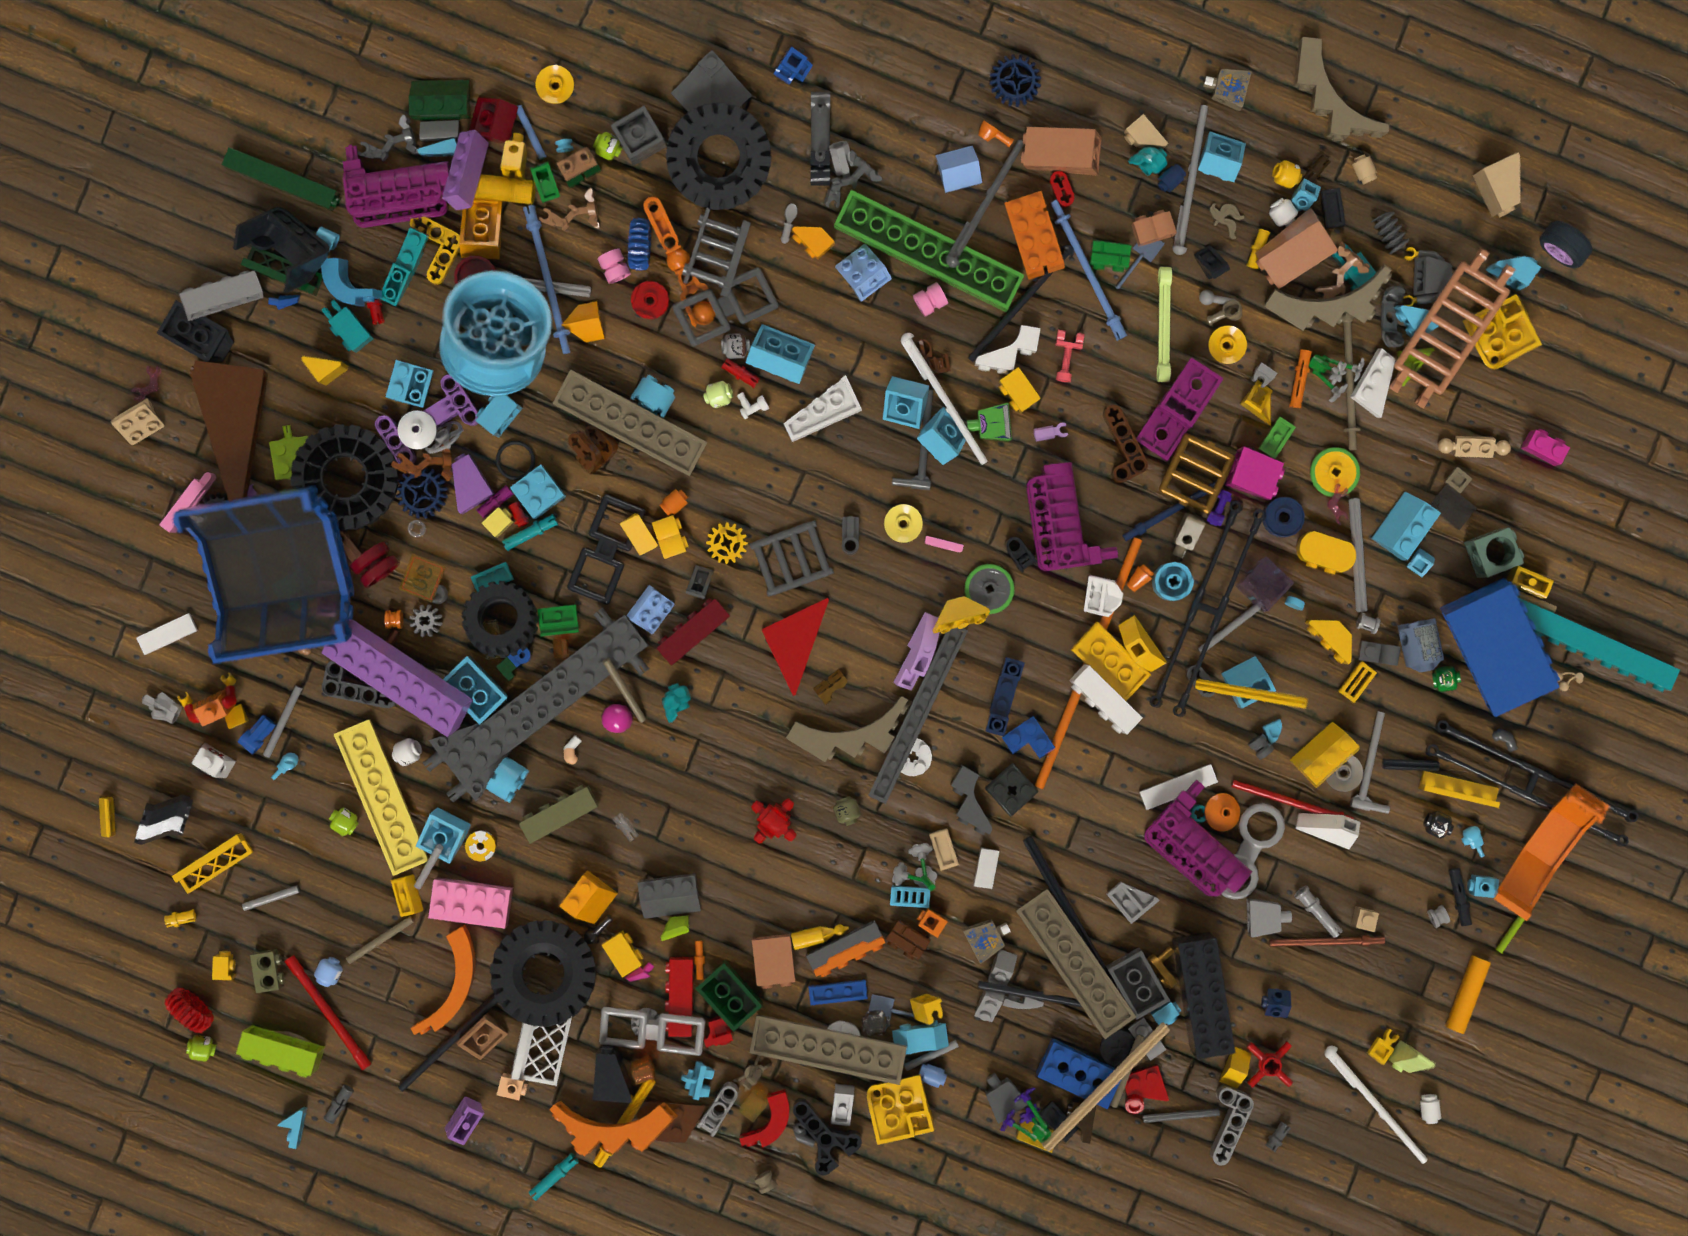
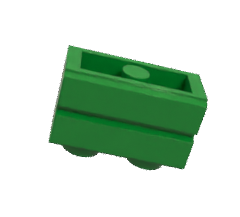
[1089,240,1132,272]

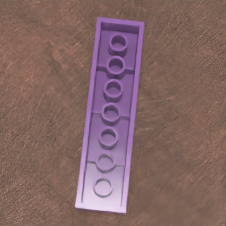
[322,620,473,737]

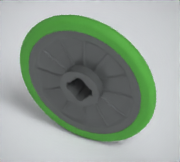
[964,564,1015,614]

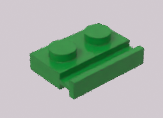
[538,605,579,637]

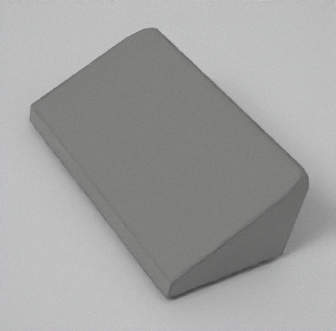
[419,120,460,142]

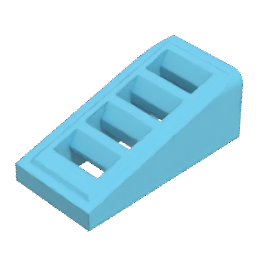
[417,138,457,157]
[890,885,930,908]

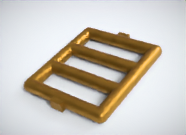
[1159,433,1235,514]

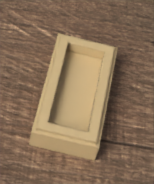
[929,828,959,871]

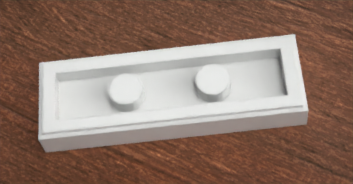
[137,613,198,655]

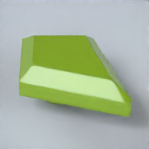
[661,916,689,941]

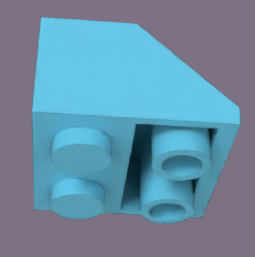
[386,360,434,408]
[1221,656,1276,708]

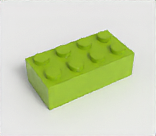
[236,1025,325,1077]

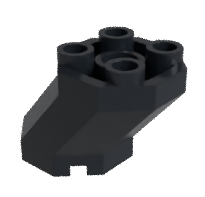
[134,795,193,845]

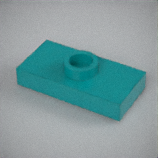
[471,562,514,592]

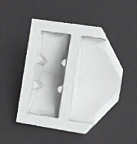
[1084,575,1123,617]

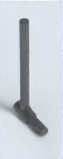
[892,390,933,490]

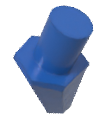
[268,295,300,310]

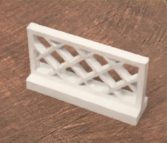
[511,1018,572,1086]

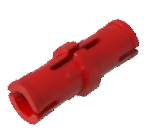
[721,358,760,388]

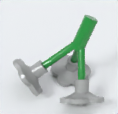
[892,843,937,891]

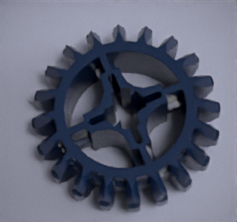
[989,54,1041,107]
[396,467,448,518]

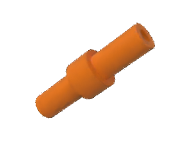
[694,940,705,980]

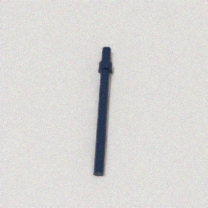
[1122,480,1225,542]

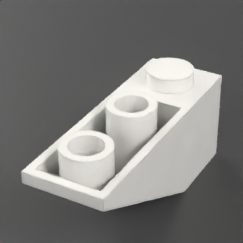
[1296,813,1360,849]

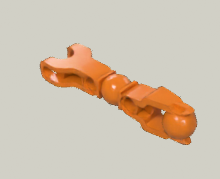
[644,197,716,328]

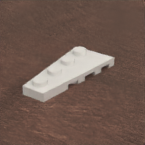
[784,375,862,442]

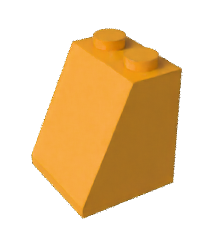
[560,870,618,924]

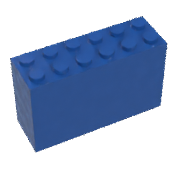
[1440,578,1560,717]

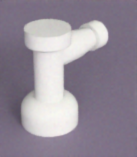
[737,392,770,419]

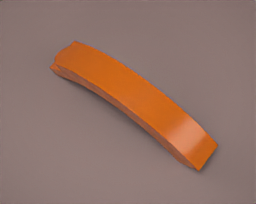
[410,925,476,1035]

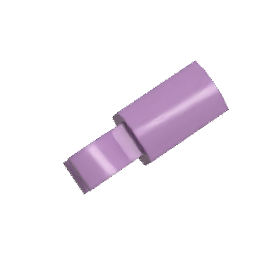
[1033,423,1068,442]

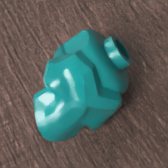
[1128,147,1167,176]
[662,683,691,723]

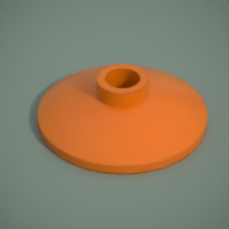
[1204,793,1240,832]

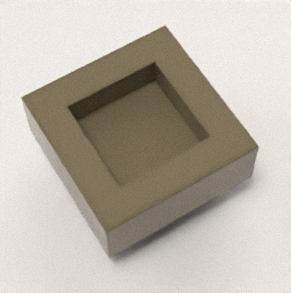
[1444,467,1472,494]

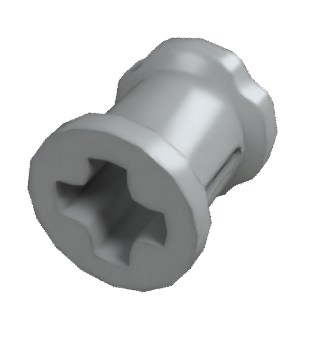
[1356,612,1381,634]

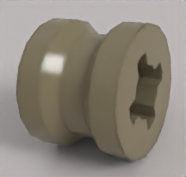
[754,1170,777,1194]

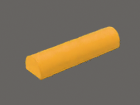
[1445,955,1491,1034]

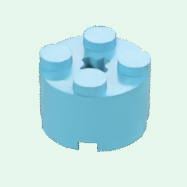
[630,375,675,418]
[1152,562,1194,601]
[486,757,529,803]

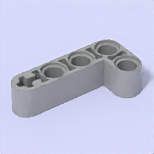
[1210,1084,1254,1166]

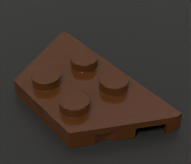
[636,1100,706,1143]

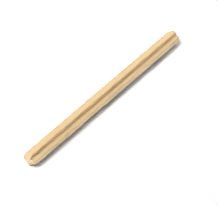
[1042,1022,1170,1151]

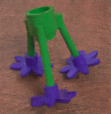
[1000,1087,1052,1143]

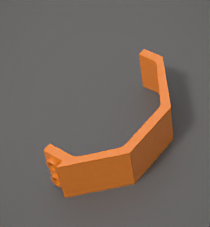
[1494,784,1610,921]

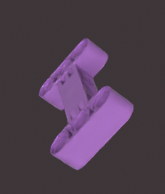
[375,375,478,464]

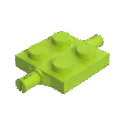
[269,425,308,480]

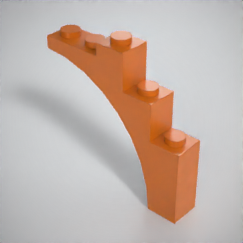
[549,1101,678,1156]

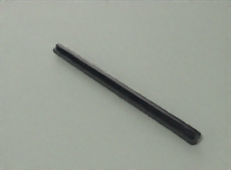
[1023,836,1115,985]

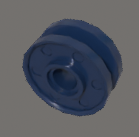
[1262,497,1305,538]

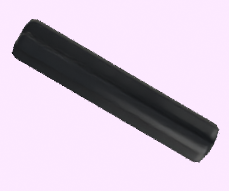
[1382,759,1440,771]

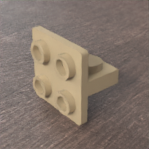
[111,398,164,445]

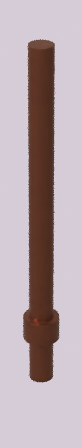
[1269,935,1385,947]

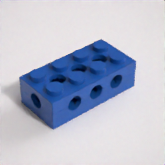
[1036,1038,1122,1109]

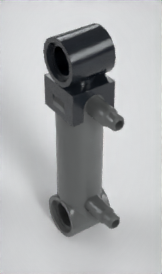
[811,91,830,186]

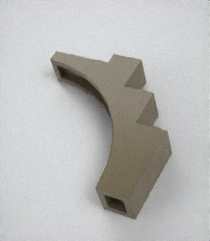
[1294,37,1389,141]
[1264,264,1392,331]
[786,696,909,762]

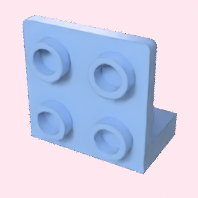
[835,244,892,302]

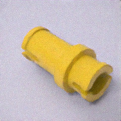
[164,909,197,928]

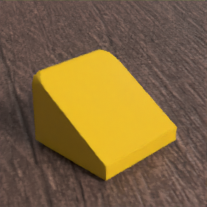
[225,704,249,729]

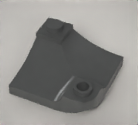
[671,50,752,112]

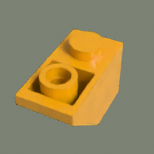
[792,227,835,260]

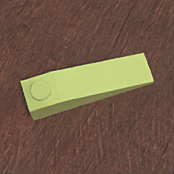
[1388,1040,1435,1073]

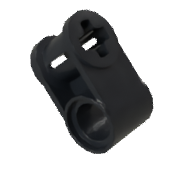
[1004,537,1038,573]

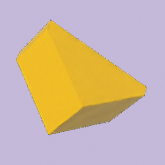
[1219,1047,1251,1089]

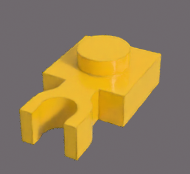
[1367,1029,1400,1065]

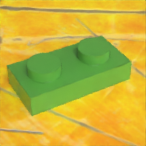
[1258,417,1296,459]

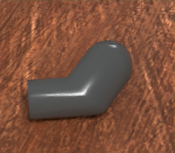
[1492,729,1518,752]
[793,1122,815,1147]

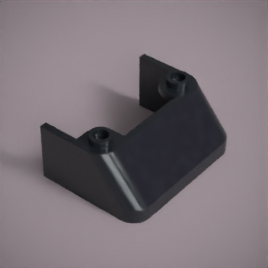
[233,207,330,294]

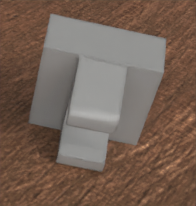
[1252,363,1277,388]

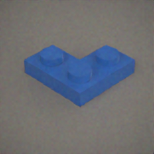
[1002,716,1055,759]

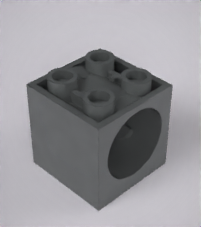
[611,106,666,166]

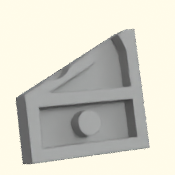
[1106,882,1160,924]

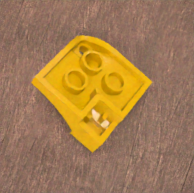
[1463,294,1542,370]
[867,1074,935,1145]

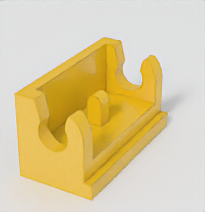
[910,994,943,1025]

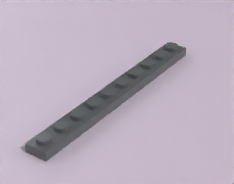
[868,628,968,804]

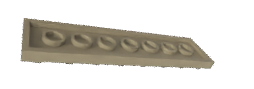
[552,370,707,476]
[1016,889,1136,1039]
[750,1014,907,1085]

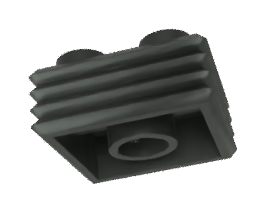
[985,763,1038,817]

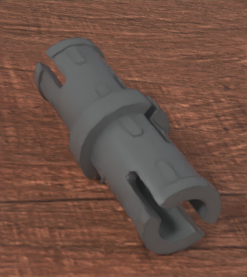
[323,1085,354,1124]

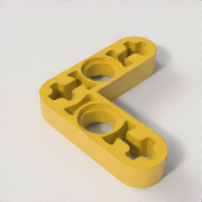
[410,217,460,285]

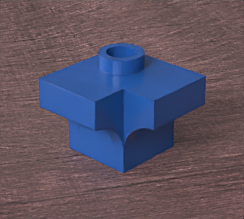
[773,47,813,85]

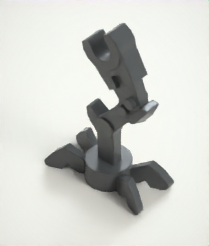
[358,115,419,162]
[824,150,882,208]

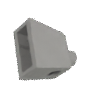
[1247,899,1292,937]

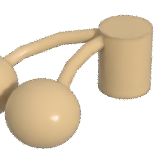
[1557,672,1584,691]

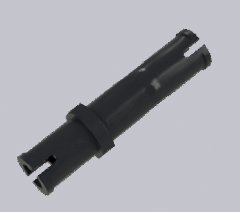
[1448,867,1472,926]

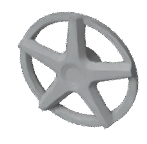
[425,421,464,454]

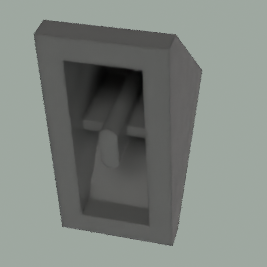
[686,565,714,599]

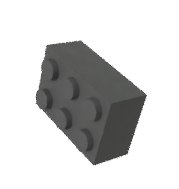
[1106,947,1170,1020]

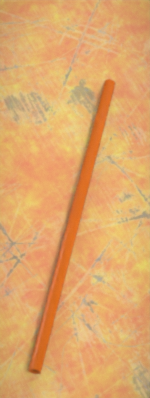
[1035,537,1142,789]

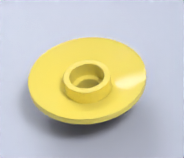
[884,504,923,543]

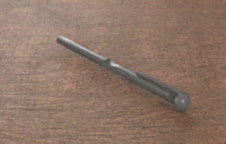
[946,140,1024,267]

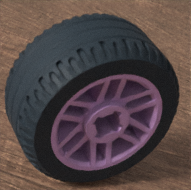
[1539,221,1593,268]

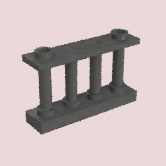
[682,208,750,297]

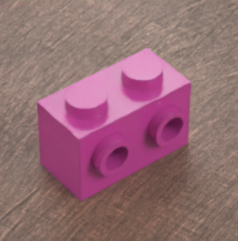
[1521,429,1570,466]

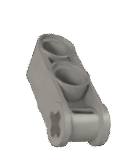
[697,1082,739,1137]

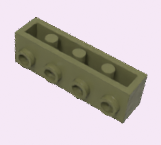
[519,785,599,844]

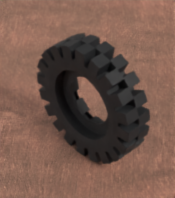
[666,103,771,210]

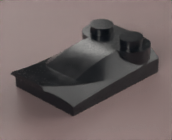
[157,300,234,362]

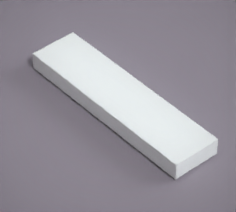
[1139,764,1218,810]

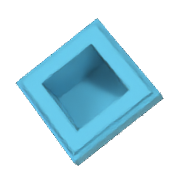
[1407,548,1435,577]

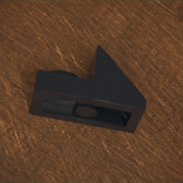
[1194,245,1230,280]

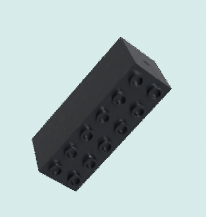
[1172,932,1236,1060]

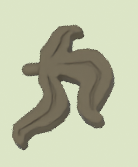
[1209,204,1244,240]

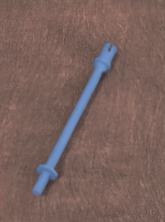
[1051,200,1128,341]
[523,205,570,354]

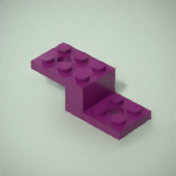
[1136,357,1224,461]

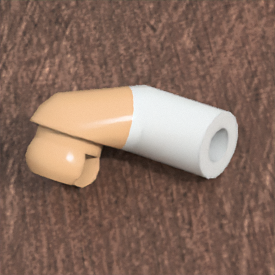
[564,735,582,765]

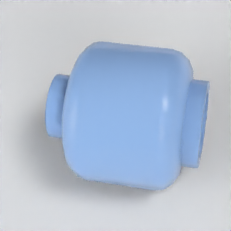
[314,957,343,987]

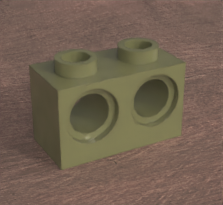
[250,949,285,993]

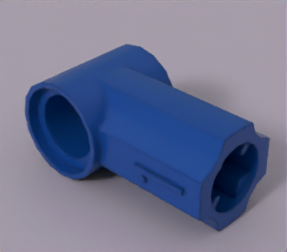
[238,715,276,755]

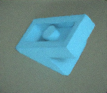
[277,1107,307,1149]

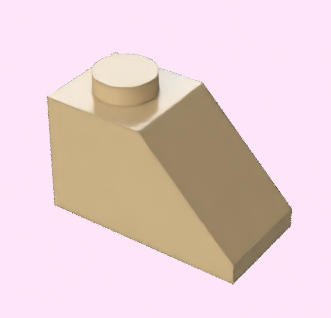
[1124,114,1168,149]

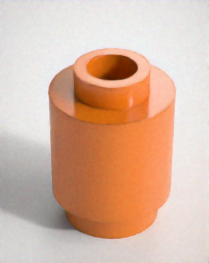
[660,489,688,516]

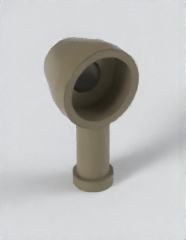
[1207,300,1242,325]

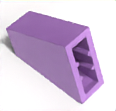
[452,454,495,515]

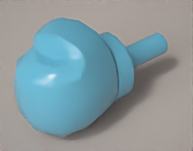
[271,753,299,780]
[1461,826,1485,857]

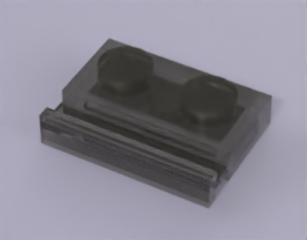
[1429,484,1477,530]

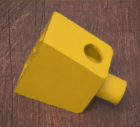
[501,133,527,179]

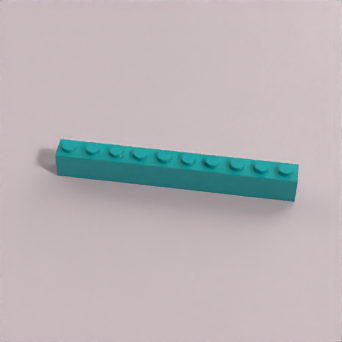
[1517,597,1680,692]

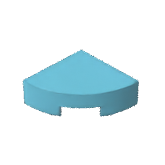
[1262,719,1282,744]

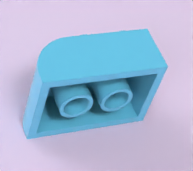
[443,656,508,725]

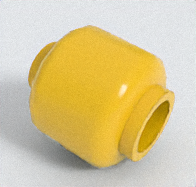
[1272,160,1302,189]

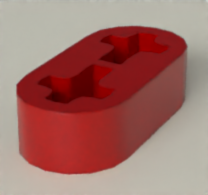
[1049,171,1075,208]

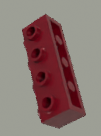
[657,598,731,666]

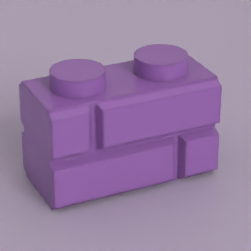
[445,1097,484,1145]

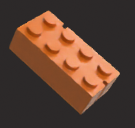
[1004,191,1065,280]

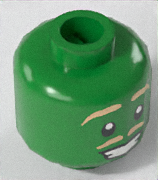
[1432,666,1461,692]

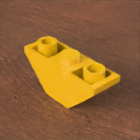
[932,596,990,634]
[1118,615,1167,672]
[1305,620,1352,664]

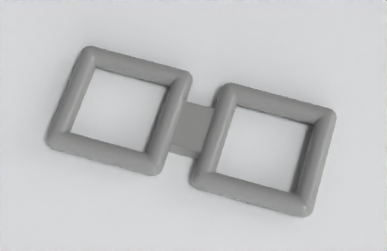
[599,1007,705,1056]

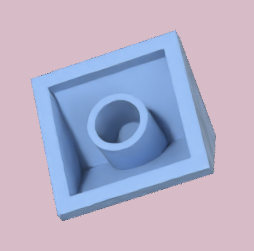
[935,146,982,193]

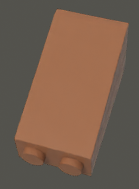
[1021,127,1102,176]
[1255,208,1338,289]

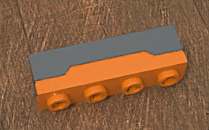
[806,920,885,977]

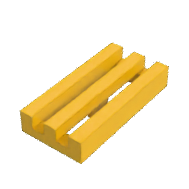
[1338,661,1377,703]

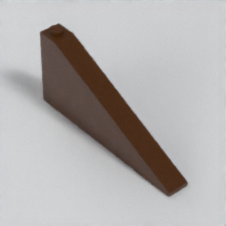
[190,360,268,520]

